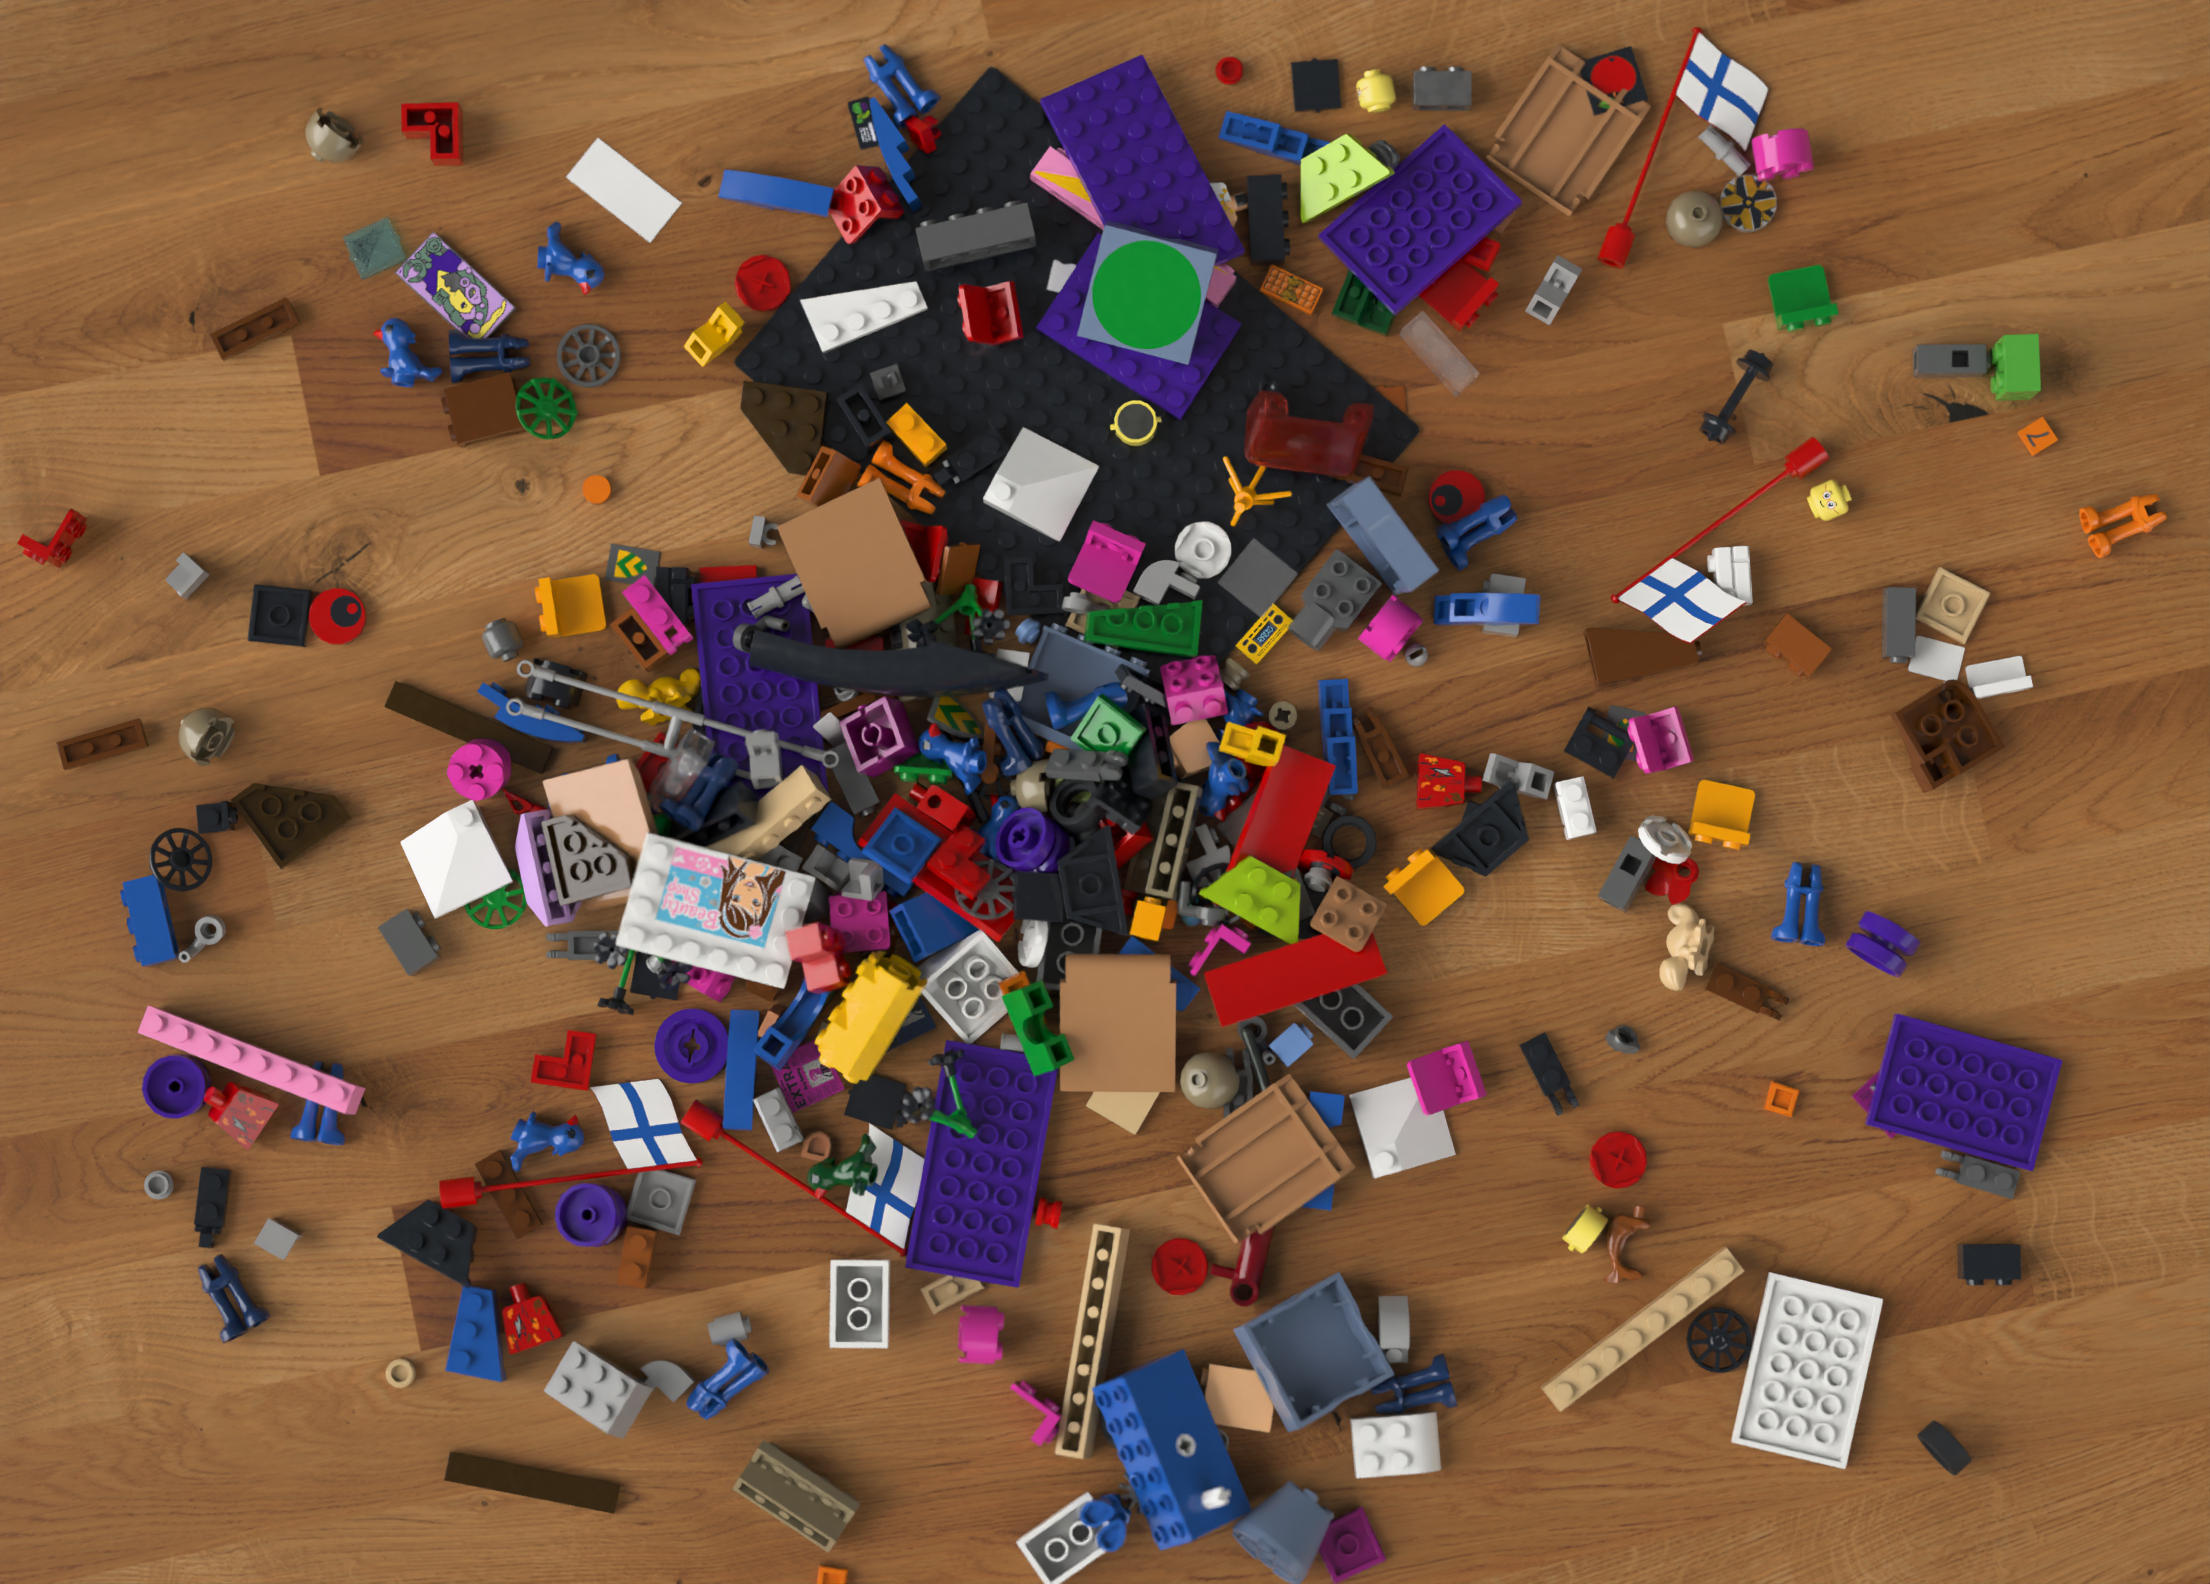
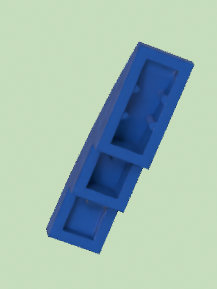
[870,97,922,212]
[1218,111,1331,166]
[718,170,834,218]
[1318,679,1358,795]
[723,1009,760,1130]

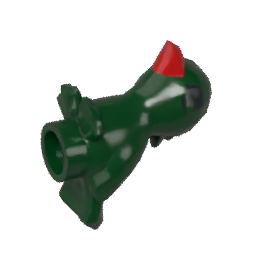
[807,1133,878,1201]

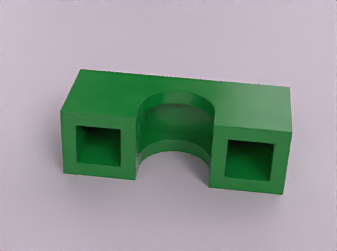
[1001,980,1075,1076]

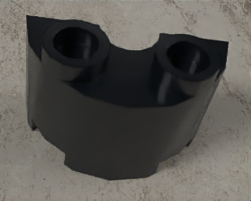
[524,658,588,709]

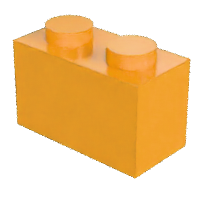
[886,403,947,468]
[1130,897,1166,943]

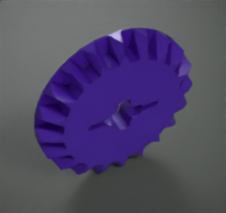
[654,1009,728,1083]

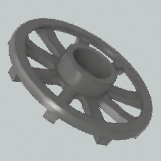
[557,324,621,388]
[955,859,1015,919]

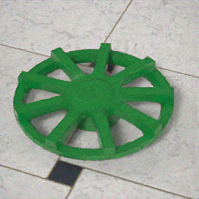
[516,377,578,440]
[464,868,527,930]

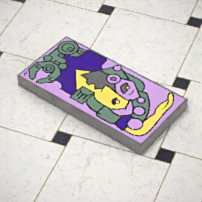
[394,232,517,338]

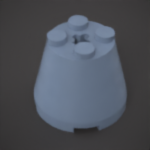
[1232,1481,1334,1584]

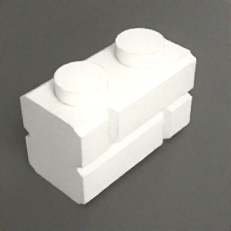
[1707,546,1753,606]
[1553,776,1597,840]

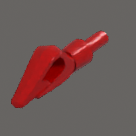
[1225,777,1258,816]
[502,788,547,816]

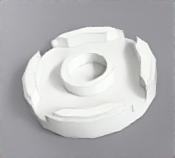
[1175,521,1231,579]
[1638,815,1692,864]
[1018,920,1048,968]

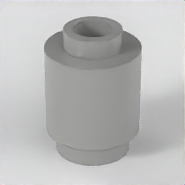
[708,1311,752,1346]

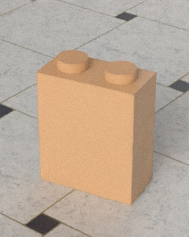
[1200,1363,1274,1432]

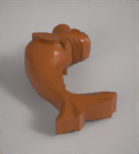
[1604,1205,1651,1283]

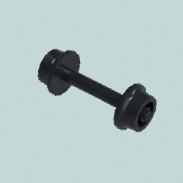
[1699,349,1774,444]

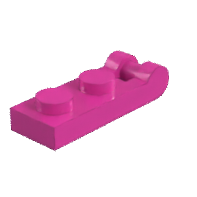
[622,575,693,655]

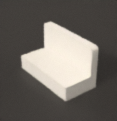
[1965,656,2033,699]

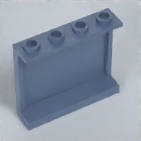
[1016,623,1151,751]

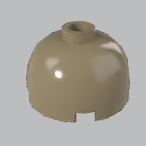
[305,108,364,163]
[1665,190,1723,248]
[178,707,235,766]
[1011,759,1056,816]
[1180,1052,1240,1110]

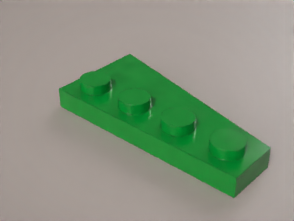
[1084,600,1203,658]

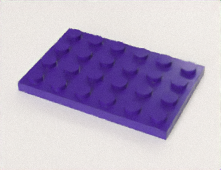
[1318,124,1522,316]
[1036,233,1242,420]
[1865,1013,2062,1171]

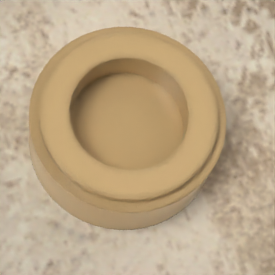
[386,1358,416,1388]

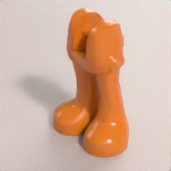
[857,440,945,515]
[2079,494,2167,558]

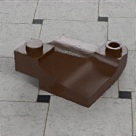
[1891,679,2005,793]

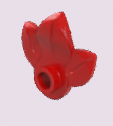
[1645,857,1699,905]

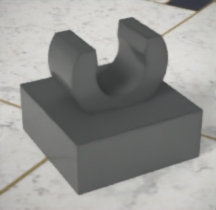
[870,364,906,401]

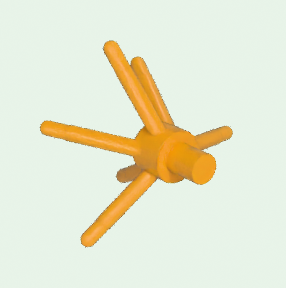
[1223,456,1292,526]

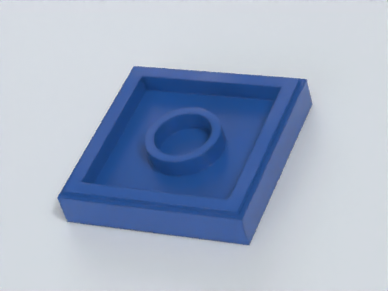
[862,807,943,885]

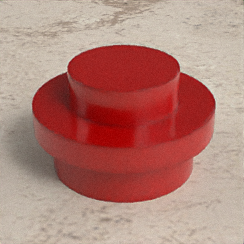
[1215,56,1244,85]

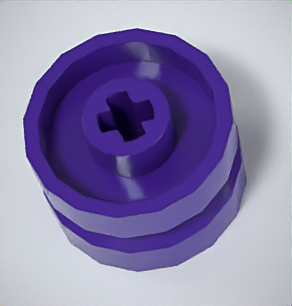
[995,808,1070,874]
[1845,911,1920,978]
[142,1054,212,1119]
[555,1183,628,1247]

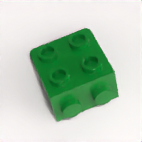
[1767,265,1839,333]
[894,752,954,785]

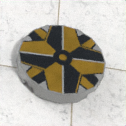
[1720,175,1776,232]

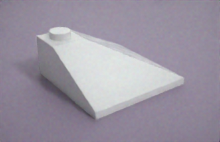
[983,427,1099,542]
[401,800,513,919]
[918,930,1019,1044]
[1349,1078,1456,1178]

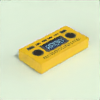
[1235,603,1293,665]

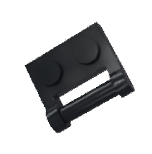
[1563,706,1634,779]

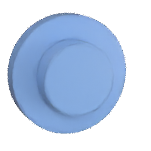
[1015,618,1042,645]

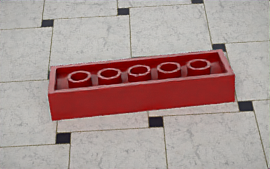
[1214,745,1336,906]
[858,793,1017,942]
[1203,931,1388,1028]

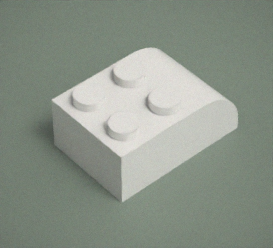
[830,1259,890,1348]
[1350,1411,1441,1478]
[1016,1492,1109,1584]

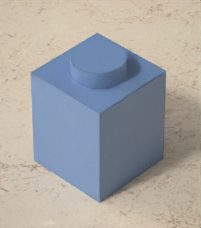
[1268,1023,1313,1067]

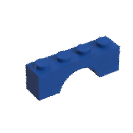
[811,801,915,898]
[753,978,840,1071]
[1301,1091,1345,1210]

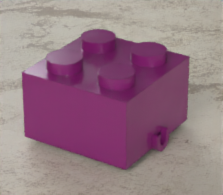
[839,696,921,778]

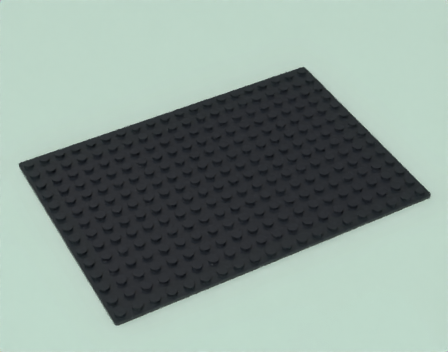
[734,67,1420,726]

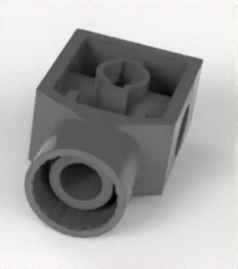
[1287,549,1382,652]

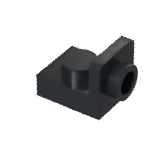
[196,801,238,834]

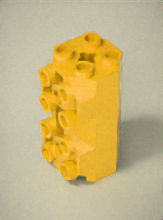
[814,951,928,1084]

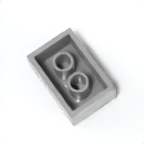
[544,1341,653,1439]

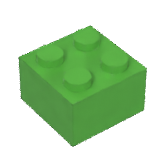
[1990,334,2041,401]

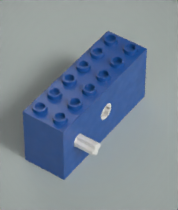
[1092,1349,1252,1550]

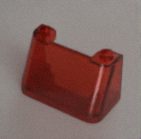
[1244,390,1374,476]

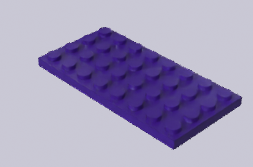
[1040,54,1245,267]
[691,574,828,801]
[905,1040,1058,1288]

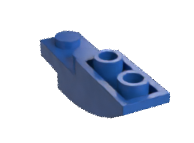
[1434,593,1541,626]
[477,682,588,743]

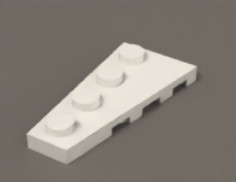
[800,281,928,354]

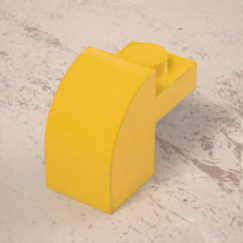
[684,301,745,367]
[1218,722,1286,766]

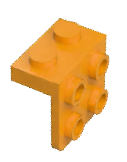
[535,574,607,639]
[1688,780,1755,850]
[1384,847,1465,926]

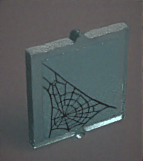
[343,217,407,280]

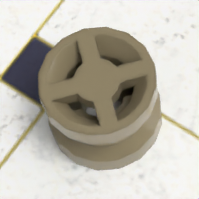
[1220,658,1250,693]
[1268,701,1297,732]

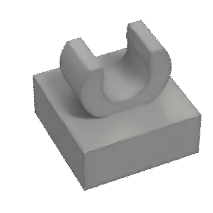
[749,515,778,549]

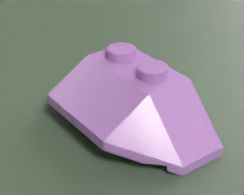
[515,809,582,927]

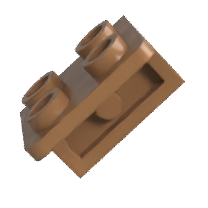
[1311,876,1387,952]

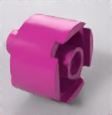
[1752,128,1814,181]
[1358,594,1423,662]
[447,739,512,801]
[958,1305,1004,1364]

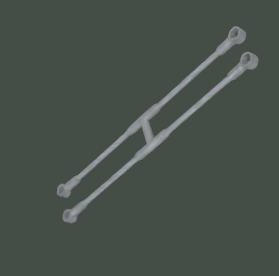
[506,659,840,795]

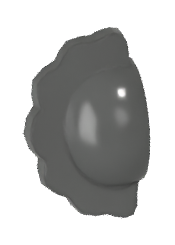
[1605,1025,1640,1054]

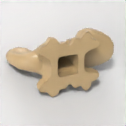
[1659,903,1714,991]

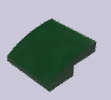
[1331,270,1396,337]

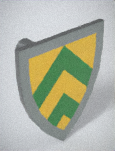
[927,696,984,741]

